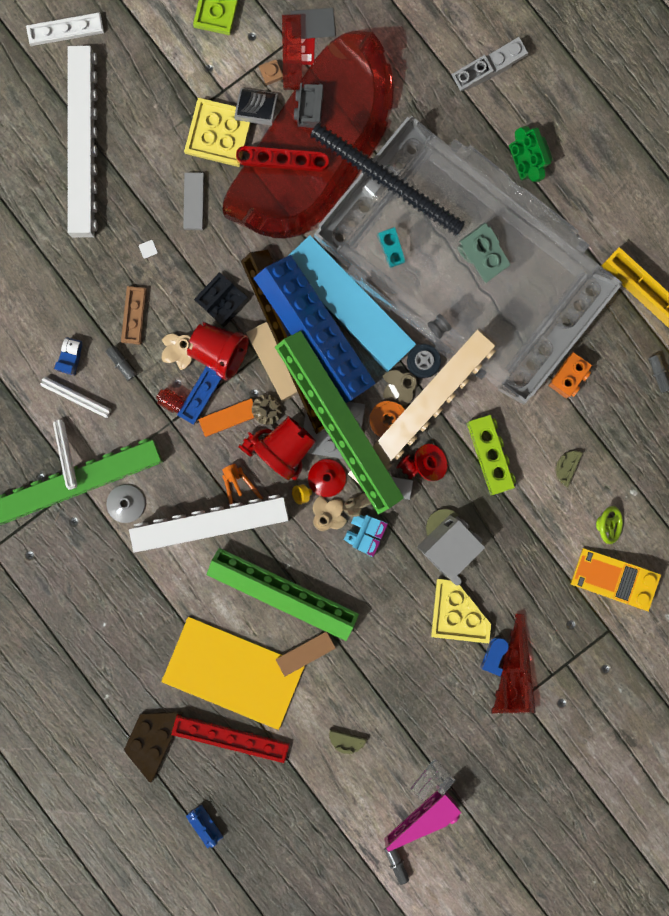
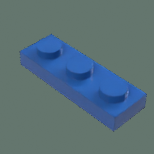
[177,366,222,425]

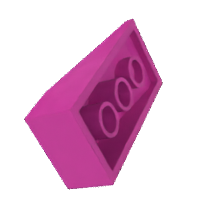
[384,786,461,852]

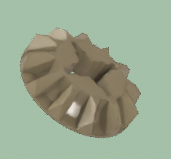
[252,395,282,425]

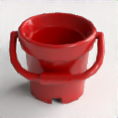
[251,416,316,480]

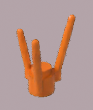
[222,464,263,505]

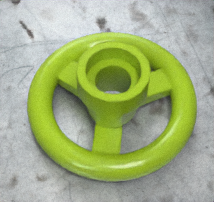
[596,506,623,544]

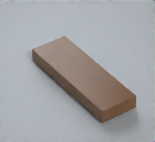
[121,286,147,345]
[275,632,336,677]

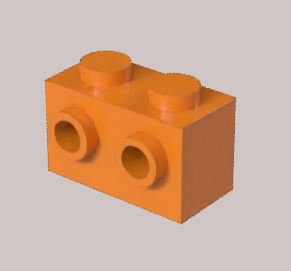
[548,352,592,399]

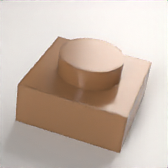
[259,59,283,86]

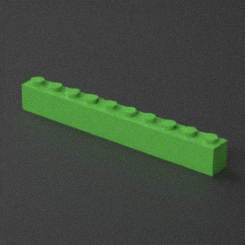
[275,331,404,514]
[0,438,164,525]

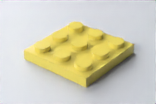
[184,98,251,167]

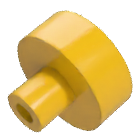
[292,484,312,504]

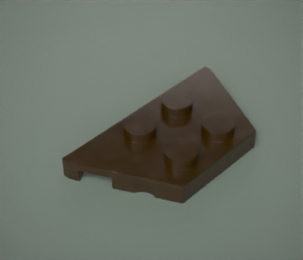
[124,712,183,783]

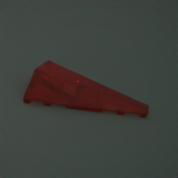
[491,614,536,714]

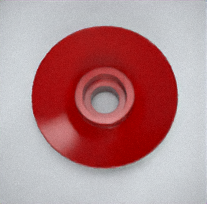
[415,444,447,481]
[308,459,346,497]

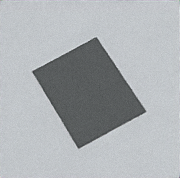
[290,8,335,40]

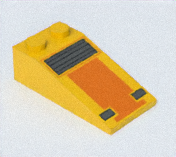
[570,548,661,612]

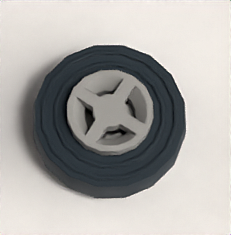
[407,344,441,378]

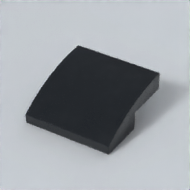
[194,272,249,327]

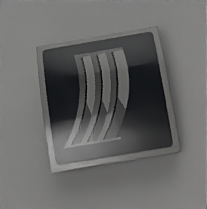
[234,88,278,126]

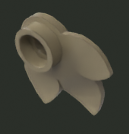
[383,370,418,406]
[342,493,371,517]

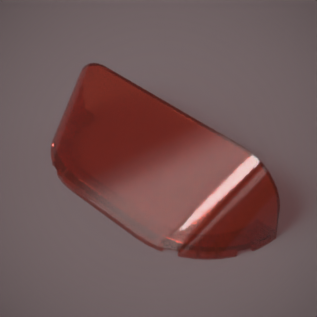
[222,31,394,239]

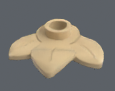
[162,334,193,370]
[312,496,347,531]

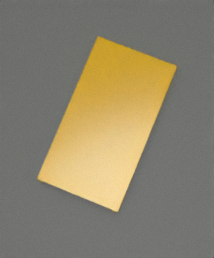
[161,617,305,730]

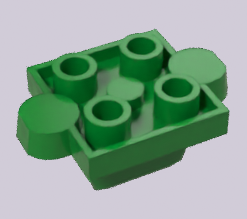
[509,126,553,182]

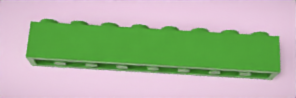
[206,548,359,641]

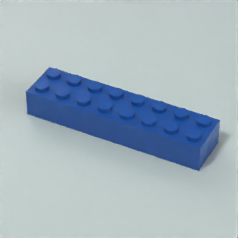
[254,255,376,403]

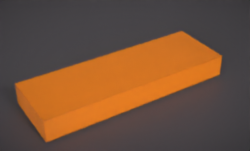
[198,398,254,437]

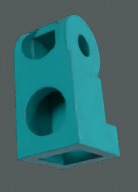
[377,227,405,268]

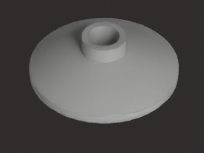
[107,485,145,523]

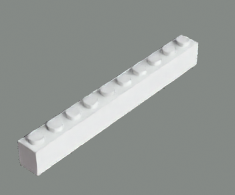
[68,46,97,238]

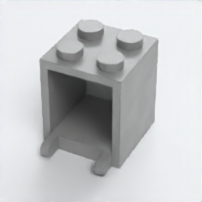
[417,515,485,586]

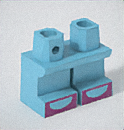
[344,515,388,557]

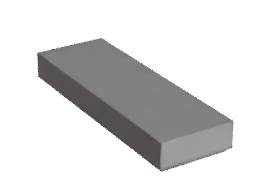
[183,173,204,230]

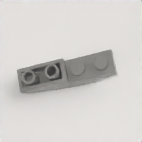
[451,37,528,92]

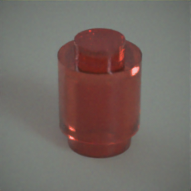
[156,388,185,414]

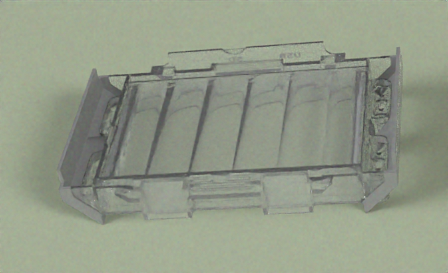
[314,116,622,405]

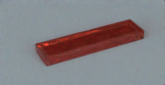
[282,14,302,90]

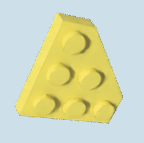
[431,579,491,643]

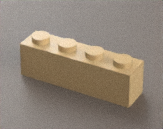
[246,322,298,402]

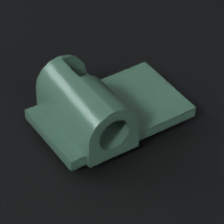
[457,223,511,283]

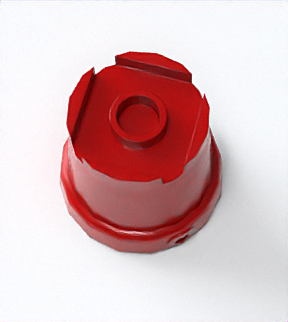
[187,322,249,381]

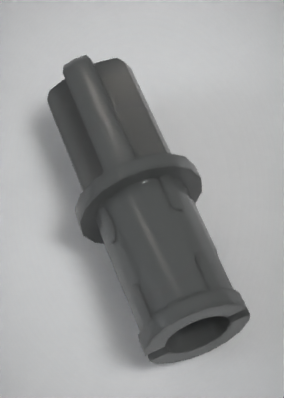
[106,345,137,381]
[648,354,669,393]
[384,847,409,885]

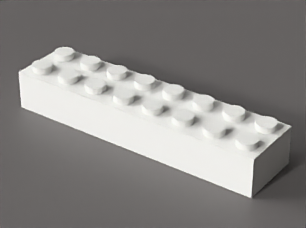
[129,495,289,553]

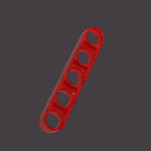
[236,146,329,172]

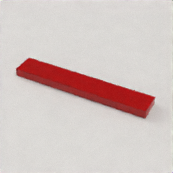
[171,715,289,763]

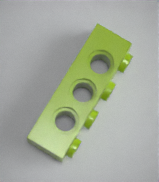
[466,415,516,496]

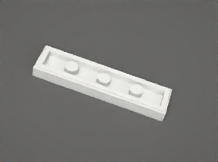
[26,12,104,46]

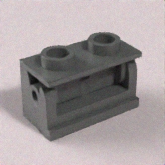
[294,83,324,128]

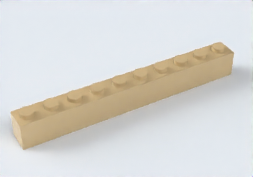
[348,328,497,485]

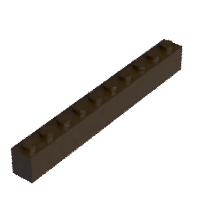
[241,249,326,434]

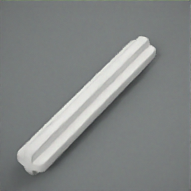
[40,377,111,418]
[53,420,77,490]

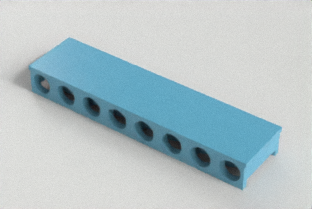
[288,235,416,372]

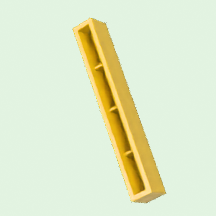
[601,247,669,328]

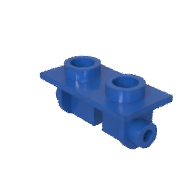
[186,805,223,849]

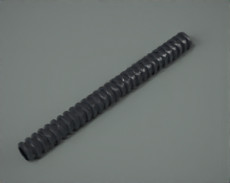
[310,122,465,236]

